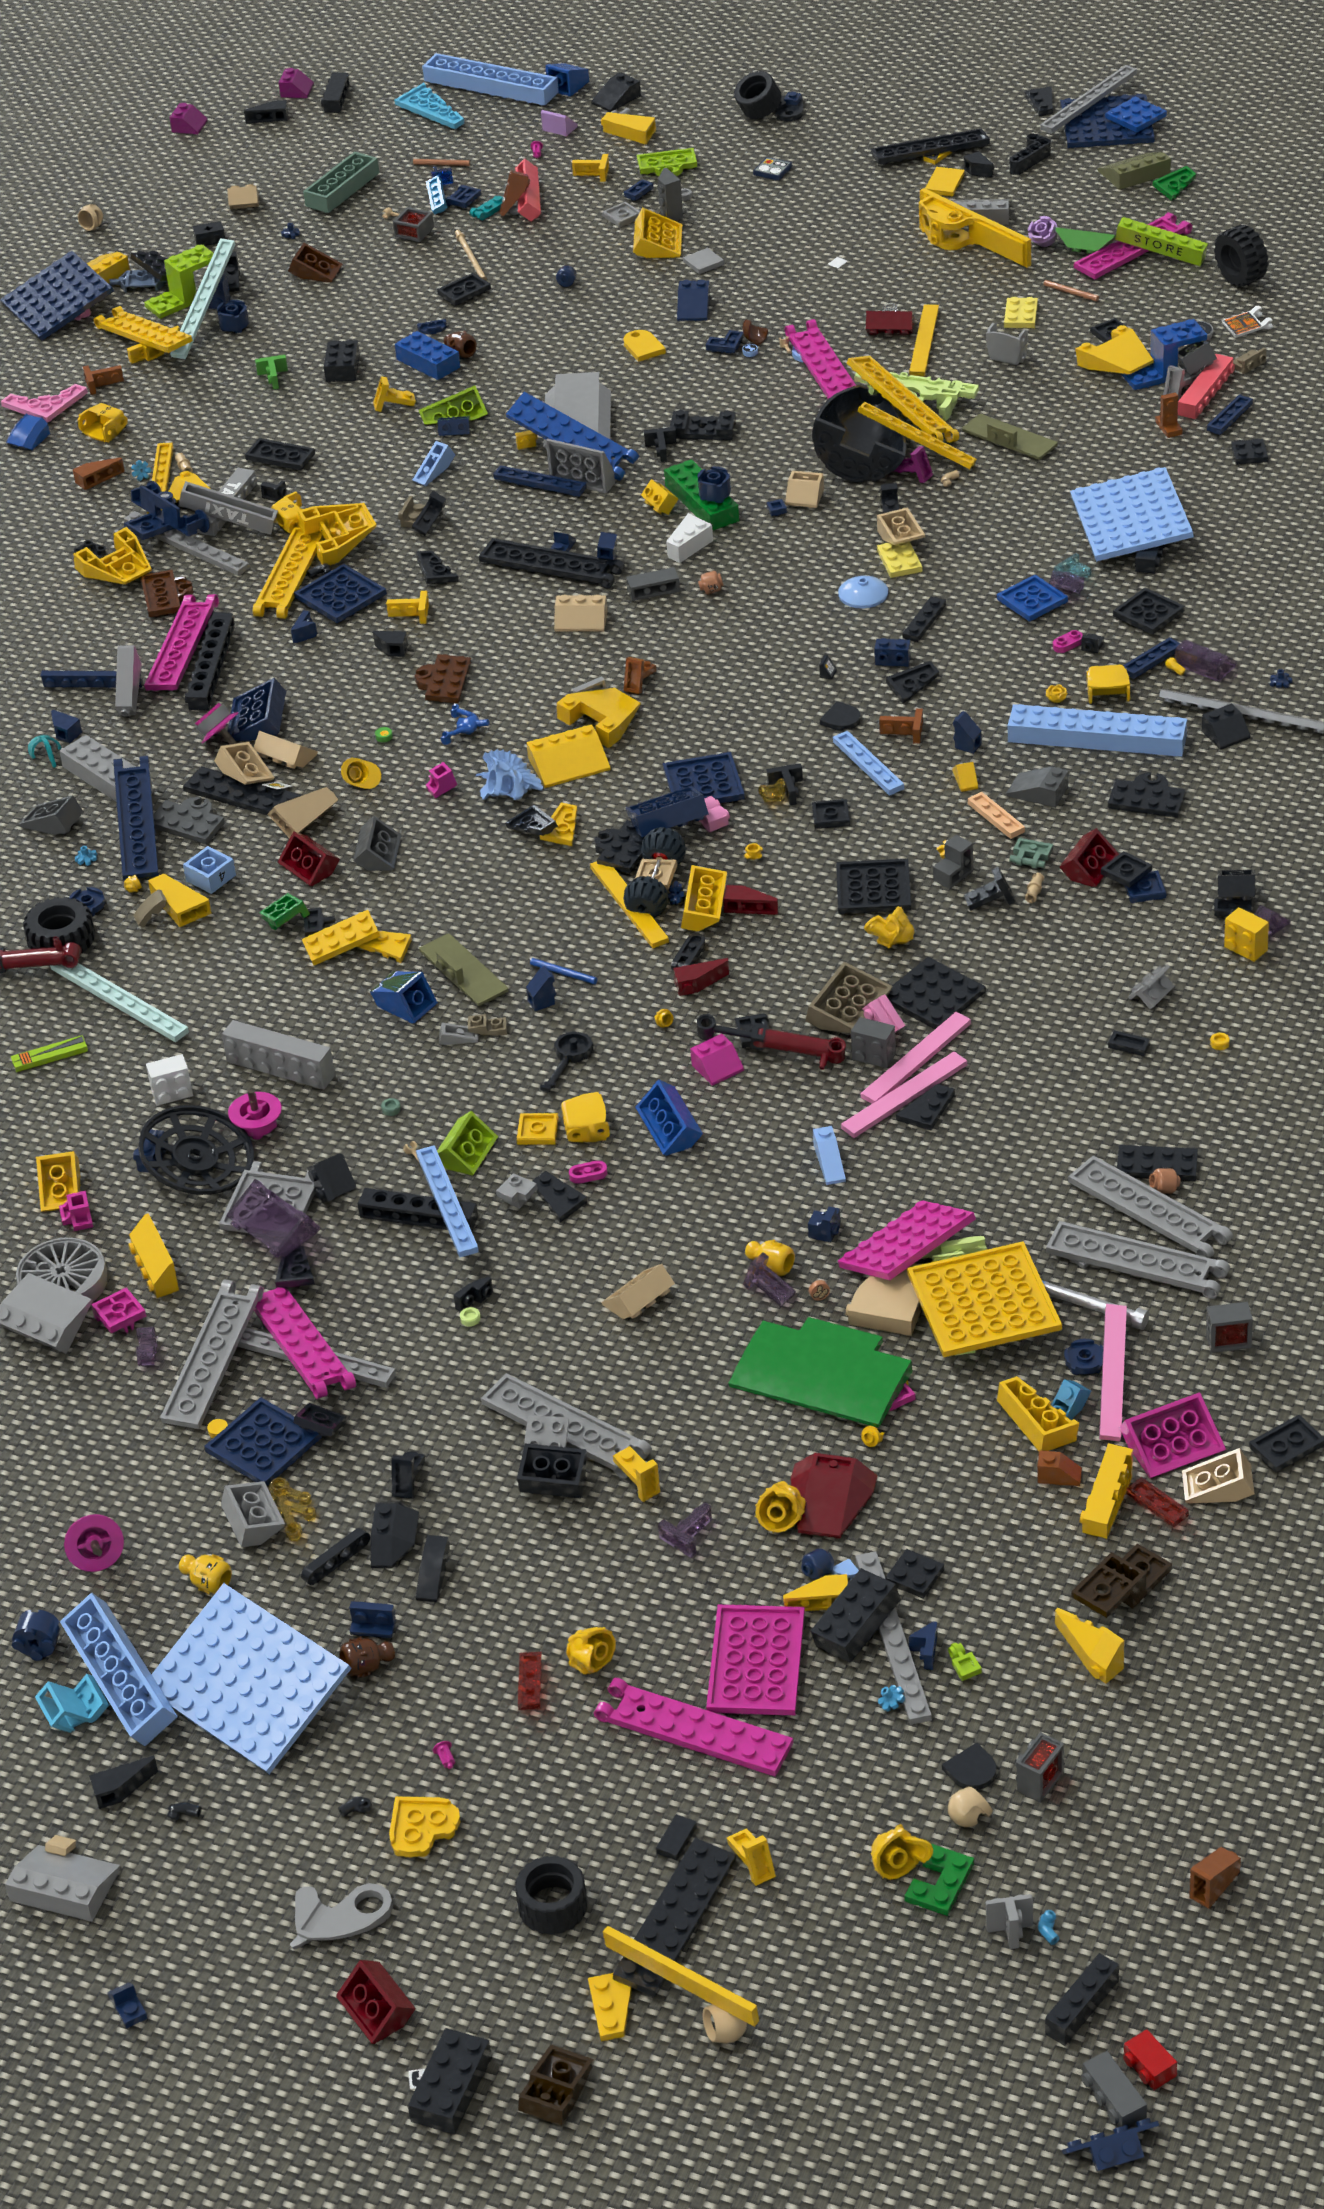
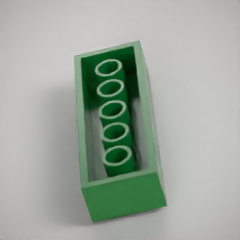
[664,459,739,531]

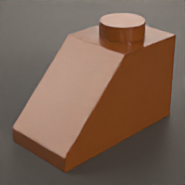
[1037,1450,1082,1486]

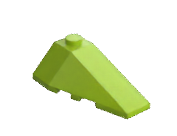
[418,386,488,425]

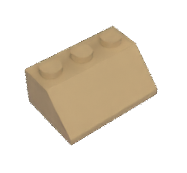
[554,595,608,632]
[254,731,318,769]
[601,1264,675,1319]

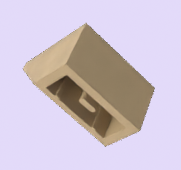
[227,184,259,209]
[785,471,824,508]

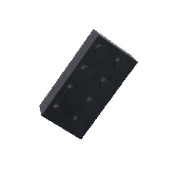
[810,1568,901,1663]
[407,2028,492,2135]

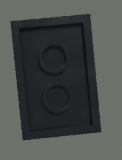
[437,273,491,306]
[1249,1415,1324,1473]

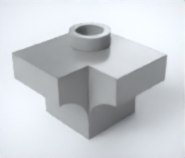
[496,1173,537,1209]

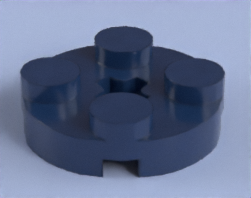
[69,887,106,917]
[1064,1339,1103,1375]

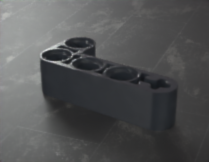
[1009,133,1051,175]

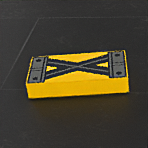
[923,151,952,165]

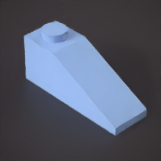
[413,441,455,486]
[813,1126,846,1185]

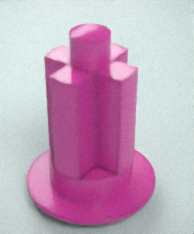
[530,141,543,158]
[433,1741,455,1769]

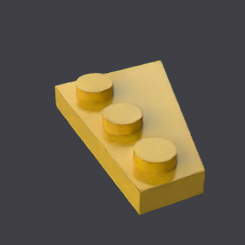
[539,802,578,846]
[357,931,412,963]
[588,1973,632,2041]

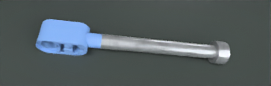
[1042,1280,1149,1330]

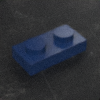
[624,179,654,201]

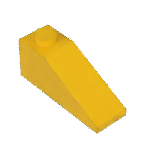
[783,1574,848,1611]

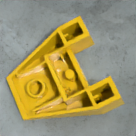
[1075,325,1154,374]
[298,503,377,565]
[73,527,152,585]
[557,688,641,748]

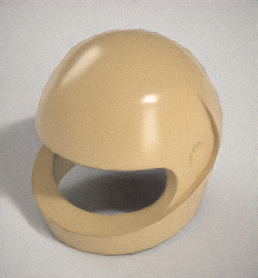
[78,204,103,231]
[948,1787,993,1827]
[703,2004,747,2044]

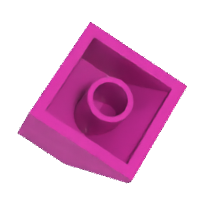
[690,1034,744,1086]

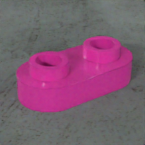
[1053,630,1083,653]
[569,1161,608,1184]

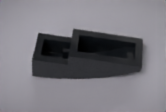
[416,1535,450,1602]

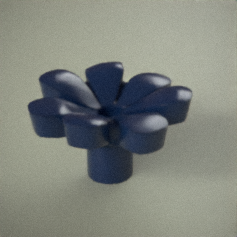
[281,223,300,239]
[1270,669,1293,688]
[668,881,687,905]

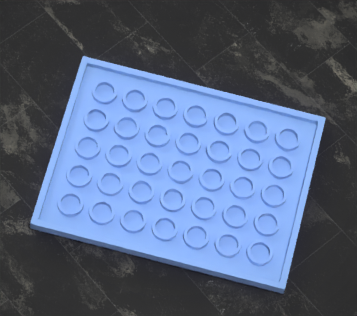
[1070,467,1194,562]
[151,1583,351,1774]

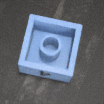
[183,846,236,894]

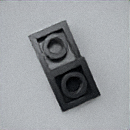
[453,1276,493,1312]

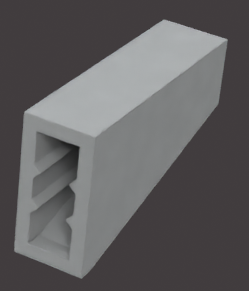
[115,645,142,716]

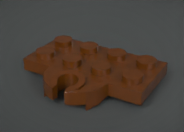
[141,570,194,617]
[415,654,471,704]

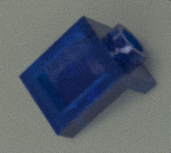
[431,166,453,185]

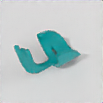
[28,735,62,768]

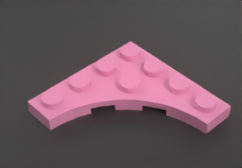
[1,384,88,423]

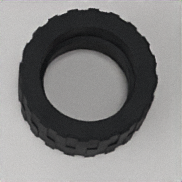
[734,71,782,119]
[515,1856,587,1935]

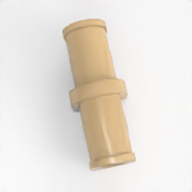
[175,453,193,473]
[1025,873,1044,903]

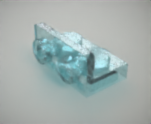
[1054,553,1091,588]

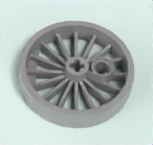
[16,1238,108,1302]

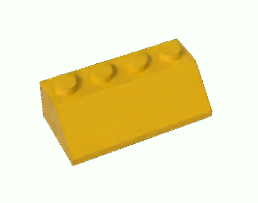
[681,865,727,932]
[128,1213,179,1298]

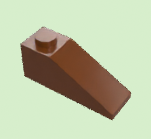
[499,170,530,216]
[73,457,125,490]

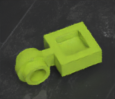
[948,1642,982,1681]

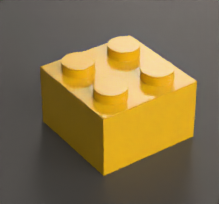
[1224,907,1269,962]

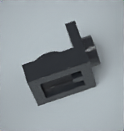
[260,481,287,502]
[1081,633,1104,654]

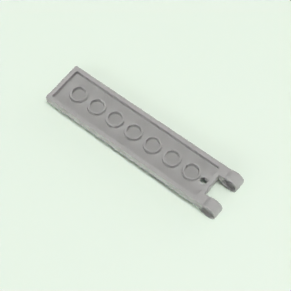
[1068,1156,1233,1258]
[1046,1221,1230,1299]
[160,1279,264,1429]
[481,1373,652,1479]

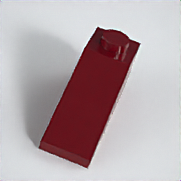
[723,885,779,915]
[673,958,729,996]

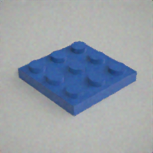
[1105,97,1167,132]
[997,575,1068,622]

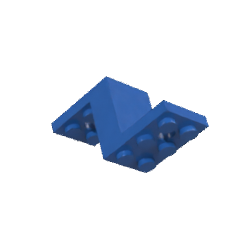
[1121,319,1207,390]

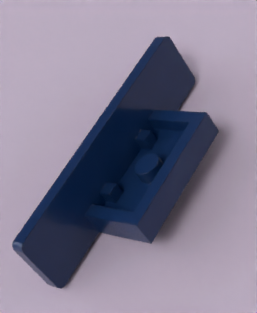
[1062,2118,1160,2171]

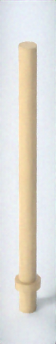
[455,230,487,280]

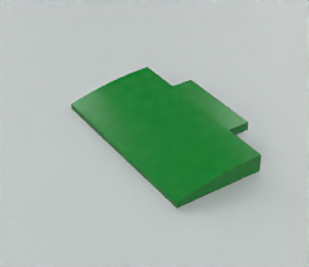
[729,1317,913,1428]

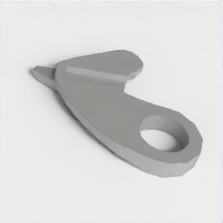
[290,1883,393,1949]

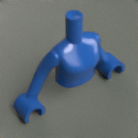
[440,704,490,745]

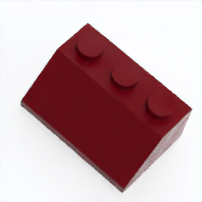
[866,311,915,335]
[1059,828,1119,887]
[278,831,340,886]
[336,1960,416,2044]

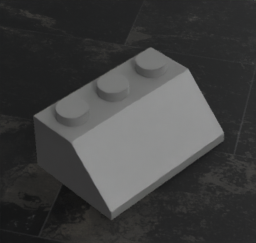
[221,1481,285,1547]

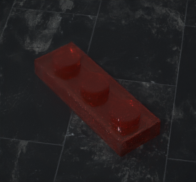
[1127,1477,1189,1527]
[518,1652,542,1710]

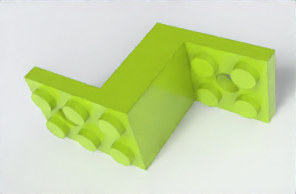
[144,244,214,319]

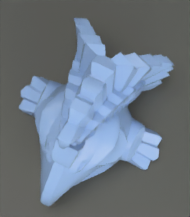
[476,749,543,800]

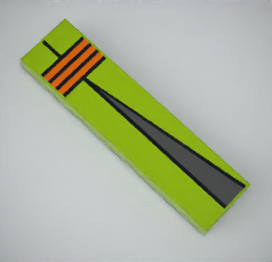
[11,1035,88,1072]

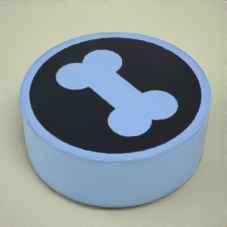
[742,344,758,357]

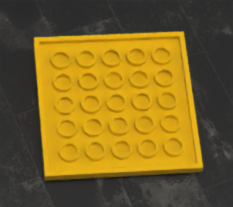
[907,1241,1062,1358]

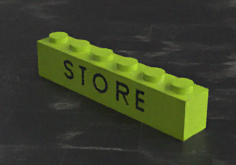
[1115,217,1208,266]

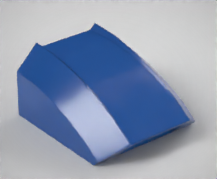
[6,413,50,450]

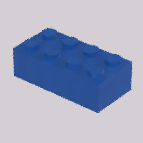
[395,331,460,380]

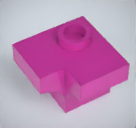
[426,762,457,798]
[59,1191,93,1231]

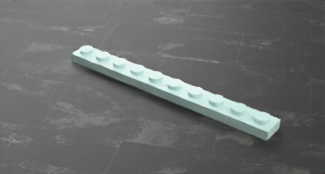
[170,238,235,359]
[50,963,189,1042]

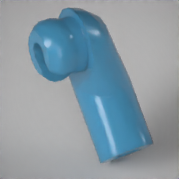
[1038,1910,1059,1945]

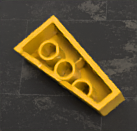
[997,1376,1079,1451]
[1080,1443,1133,1539]

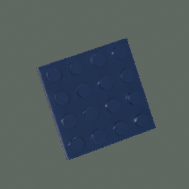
[294,564,387,623]
[662,752,745,804]
[204,1397,322,1486]

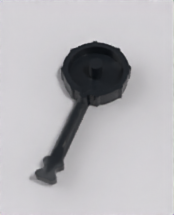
[540,1031,594,1092]

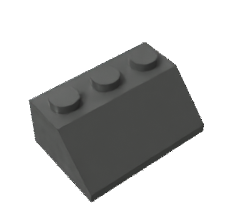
[657,168,683,221]
[353,816,401,871]

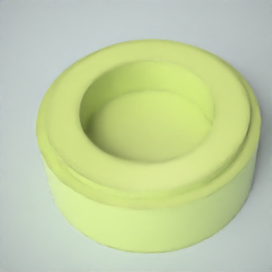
[460,1307,481,1327]

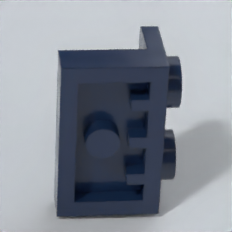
[437,416,470,436]
[349,1601,396,1638]

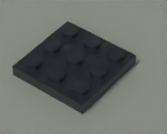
[1113,588,1185,635]

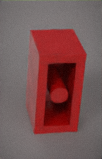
[1123,2029,1177,2090]

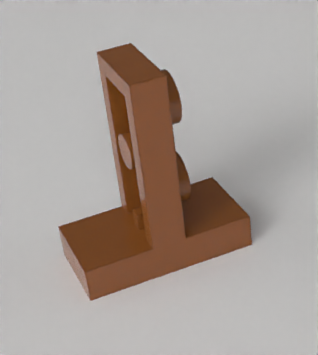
[83,365,124,395]
[1155,392,1182,438]
[623,657,657,694]
[879,708,923,744]

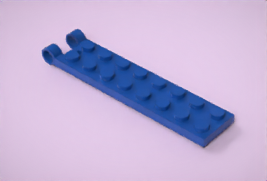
[506,392,639,481]

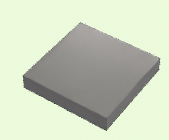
[602,202,640,228]
[683,248,724,274]

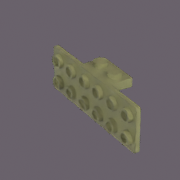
[962,414,1058,460]
[419,933,509,1006]

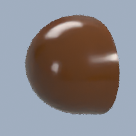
[742,320,768,345]

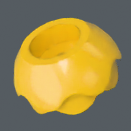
[1046,684,1067,703]

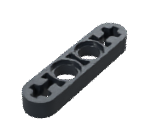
[301,1528,370,1585]

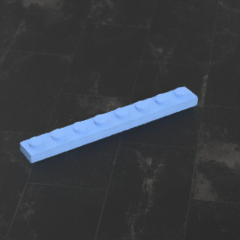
[416,1145,479,1257]

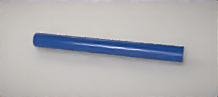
[530,958,598,985]

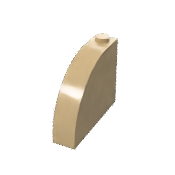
[846,1264,922,1336]

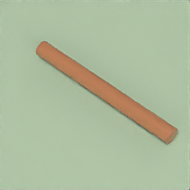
[413,159,470,166]
[1044,280,1099,302]

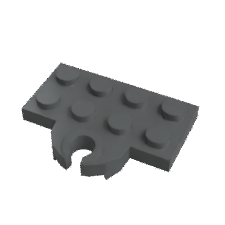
[153,797,225,845]

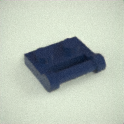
[445,185,482,208]

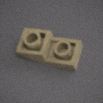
[133,889,167,927]
[468,1014,507,1036]

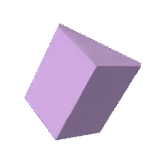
[541,110,578,136]

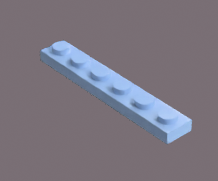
[833,731,904,796]

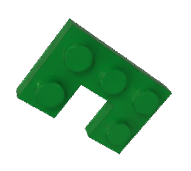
[904,1844,974,1916]

